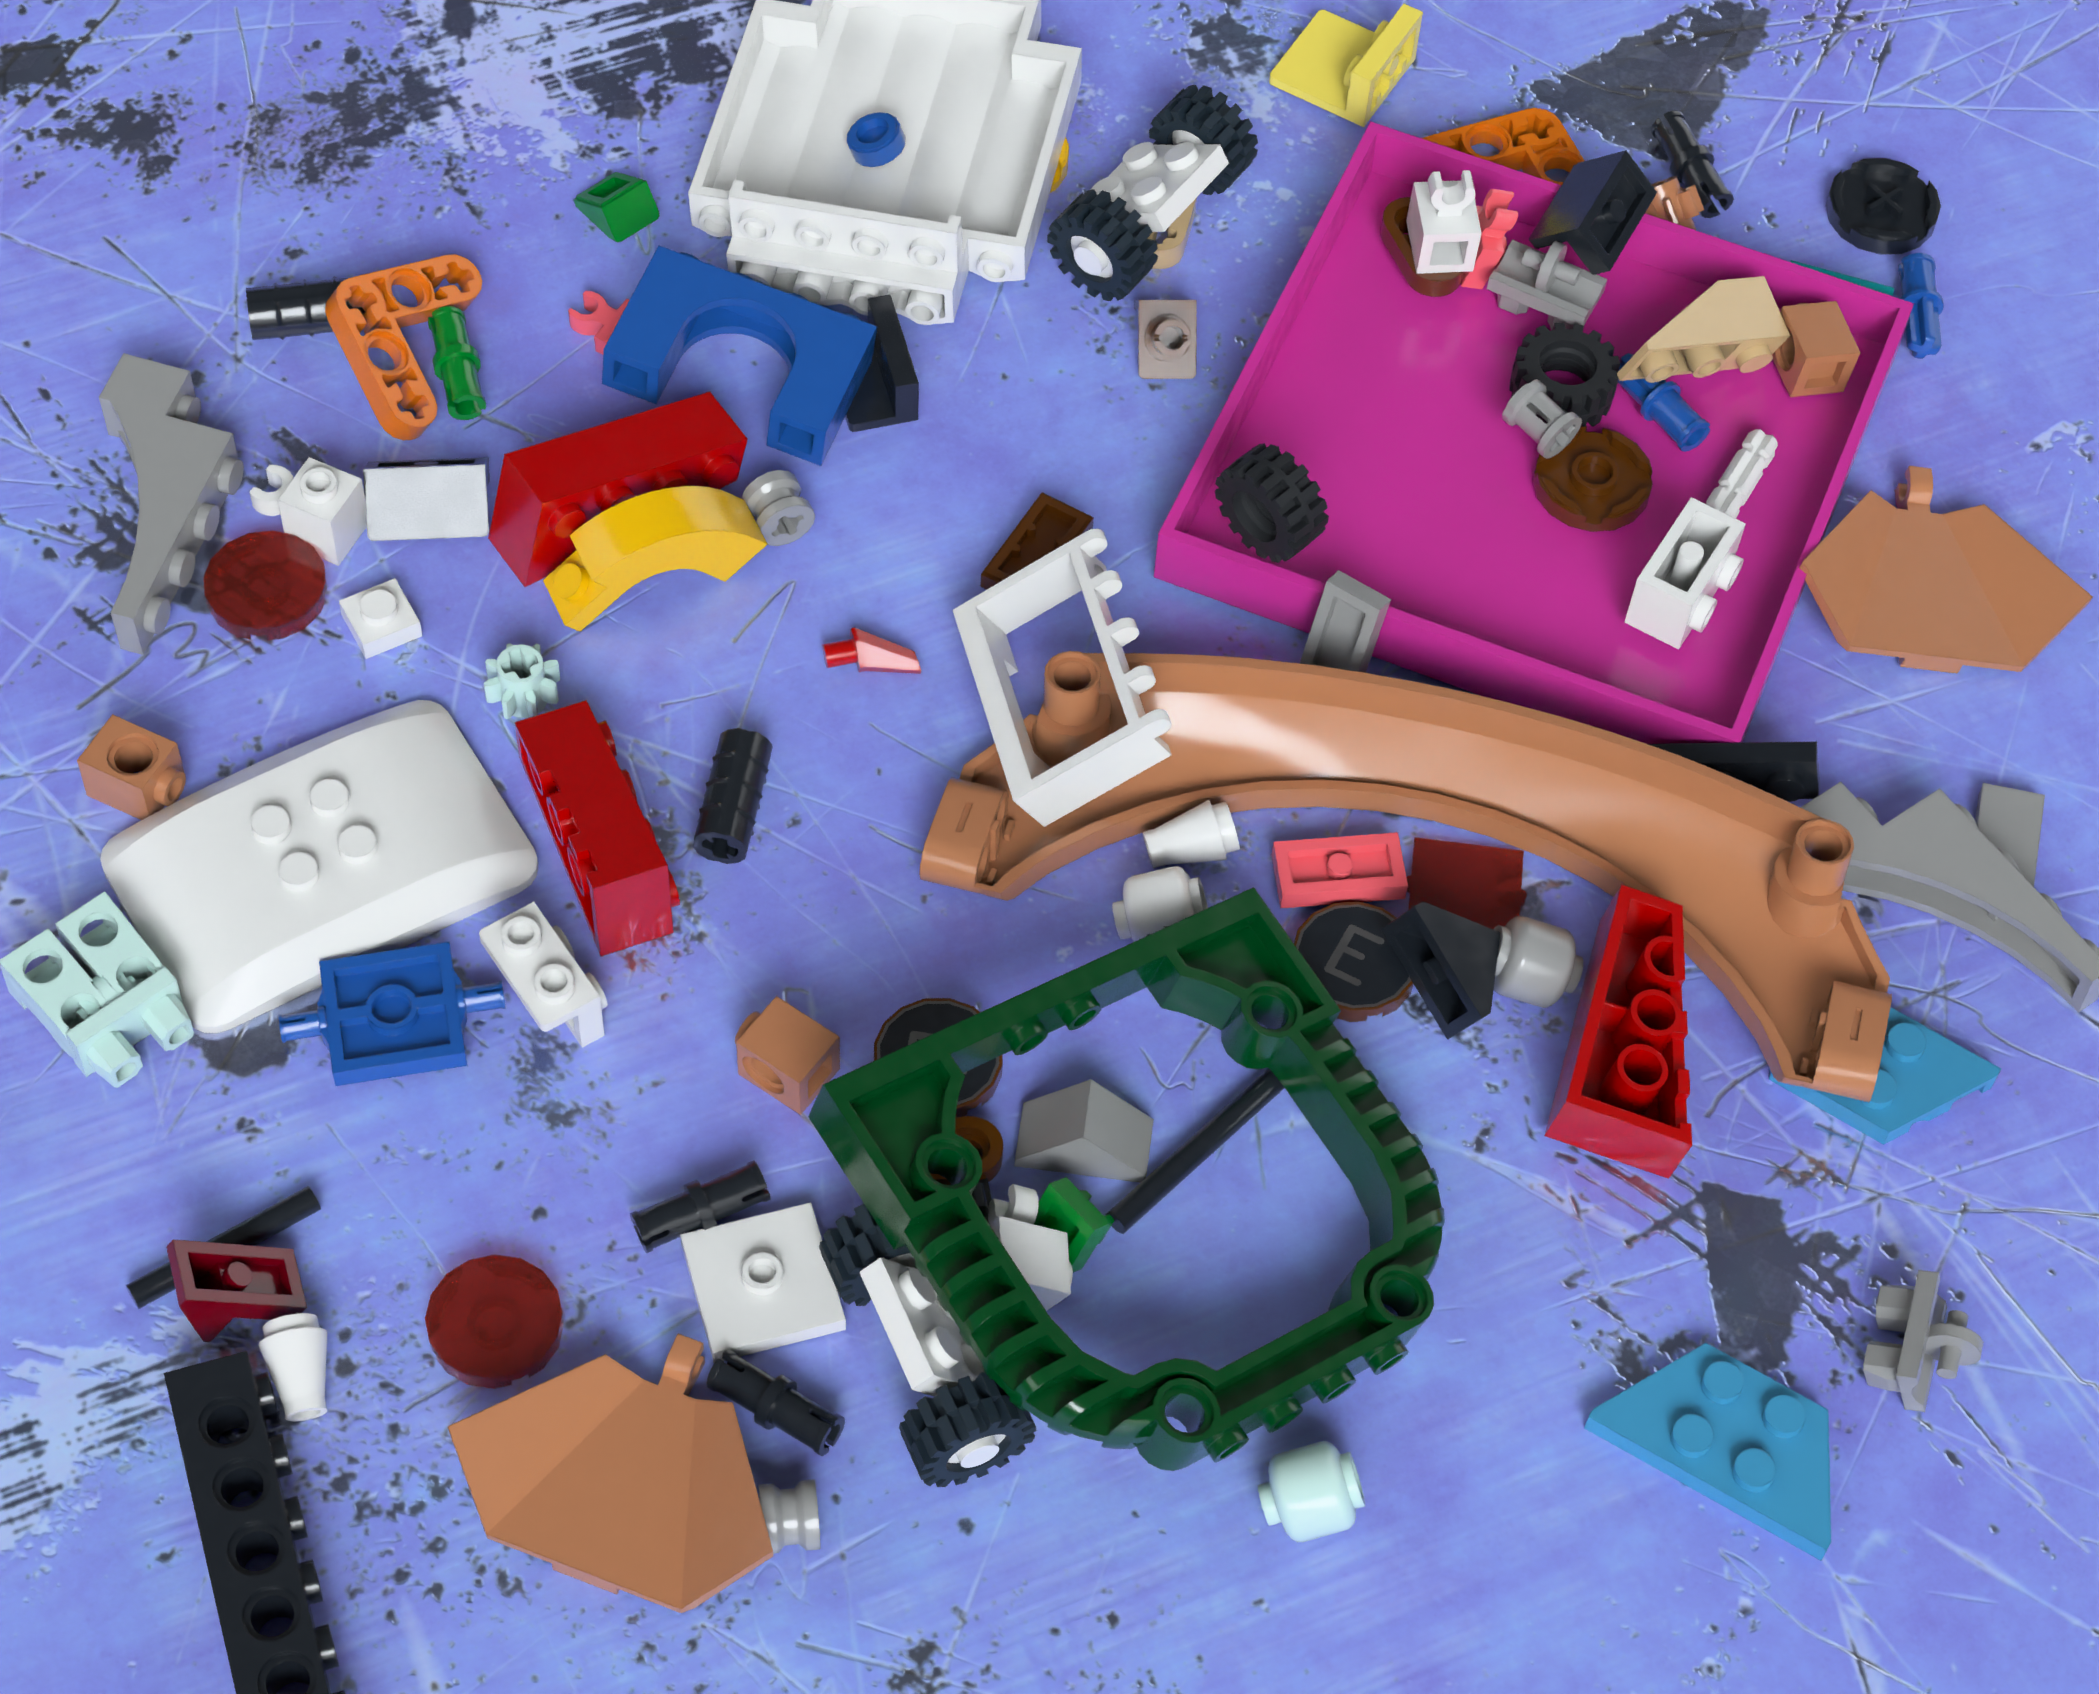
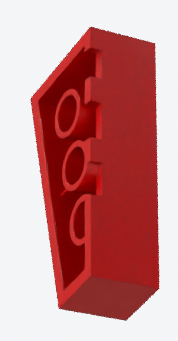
[488,391,748,587]

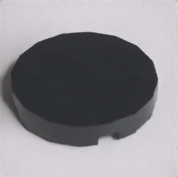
[1825,158,1941,255]

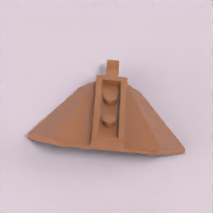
[1799,466,2093,674]
[448,1334,773,1613]

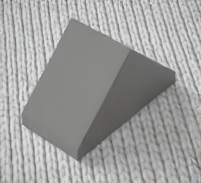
[1014,1079,1154,1183]

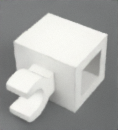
[1406,170,1482,274]
[250,457,367,566]
[988,1184,1073,1311]

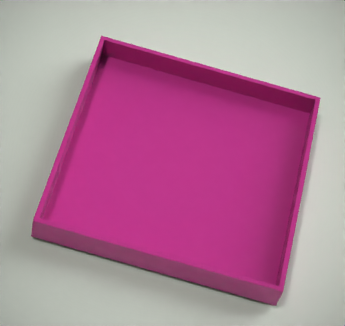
[1154,121,1914,744]

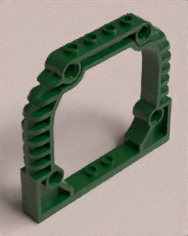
[808,887,1445,1471]

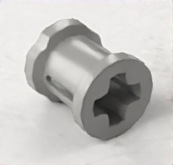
[1502,379,1582,459]

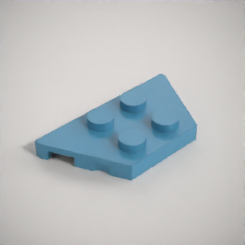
[1769,1007,2001,1145]
[1584,1343,1831,1561]

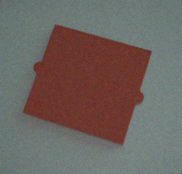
[1407,837,1527,930]

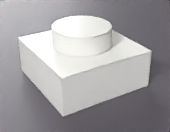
[339,578,422,659]

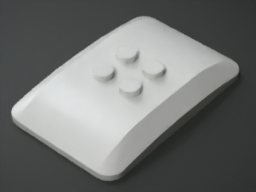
[100,700,538,1034]

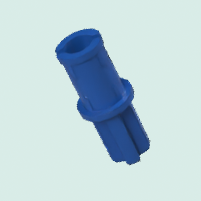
[1898,253,1944,359]
[1618,353,1710,452]

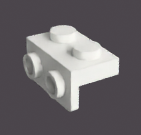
[479,902,608,1048]

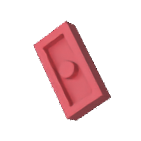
[1271,832,1408,909]

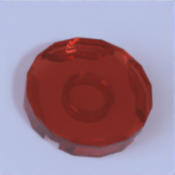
[203,530,328,640]
[425,1254,564,1389]

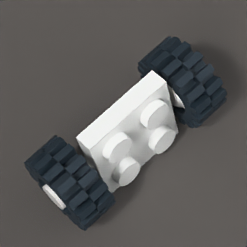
[1047,85,1258,301]
[819,1204,1037,1487]

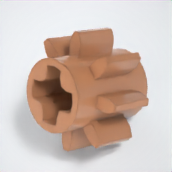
[1645,176,1704,230]

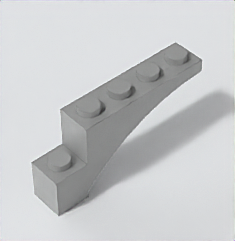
[99,353,244,655]
[1800,782,2099,1013]

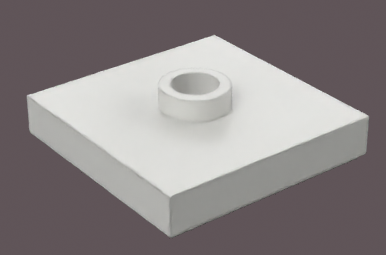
[680,1202,846,1363]

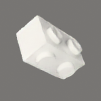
[1624,497,1746,650]

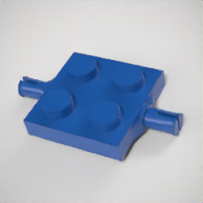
[278,942,506,1086]

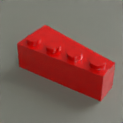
[514,700,680,956]
[1544,884,1692,1179]

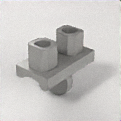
[1487,240,1607,330]
[1863,1270,1984,1412]

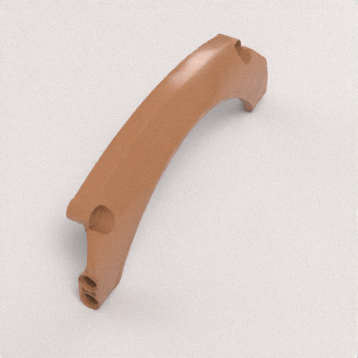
[919,651,1892,1103]

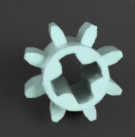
[483,643,560,719]

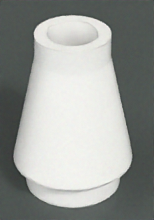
[1143,800,1240,868]
[258,1313,327,1422]

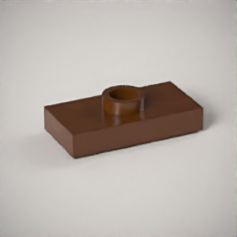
[980,492,1094,590]

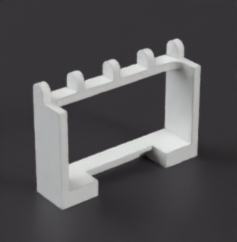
[953,529,1172,827]

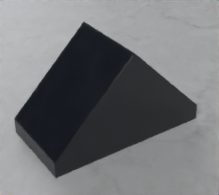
[1381,901,1500,1040]

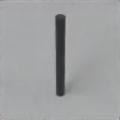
[1106,1068,1284,1234]

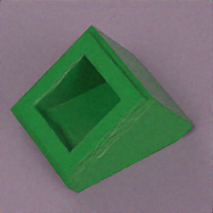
[573,172,659,242]

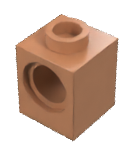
[1772,301,1860,397]
[77,714,186,820]
[735,996,840,1115]

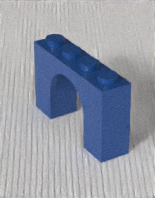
[602,245,877,466]

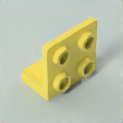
[1269,3,1423,127]

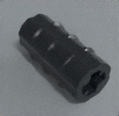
[246,277,365,340]
[693,728,773,864]

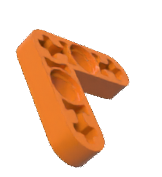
[1422,108,1585,185]
[325,254,482,441]

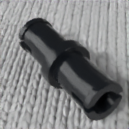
[1651,111,1734,218]
[630,1160,771,1253]
[706,1349,845,1456]

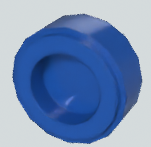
[847,112,906,167]

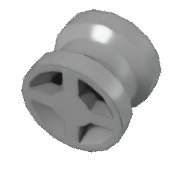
[742,470,815,546]
[758,1479,821,1554]

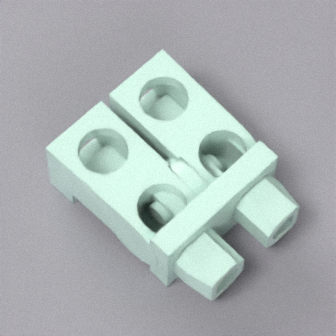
[0,891,194,1088]

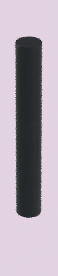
[126,1186,321,1309]

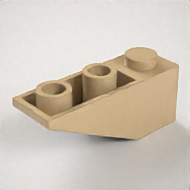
[1617,276,1790,383]

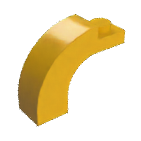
[543,486,768,632]

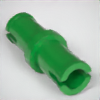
[428,306,486,420]

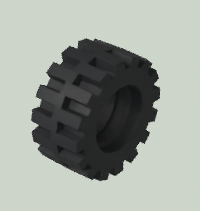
[1509,322,1620,427]
[1215,443,1329,563]

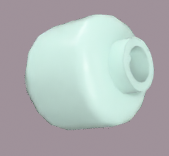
[1258,1441,1365,1542]

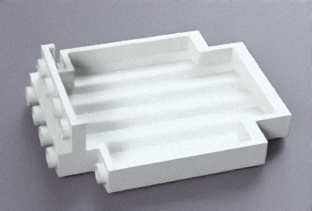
[688,0,1082,325]

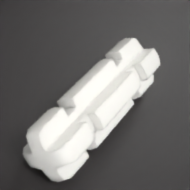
[1706,429,1778,519]

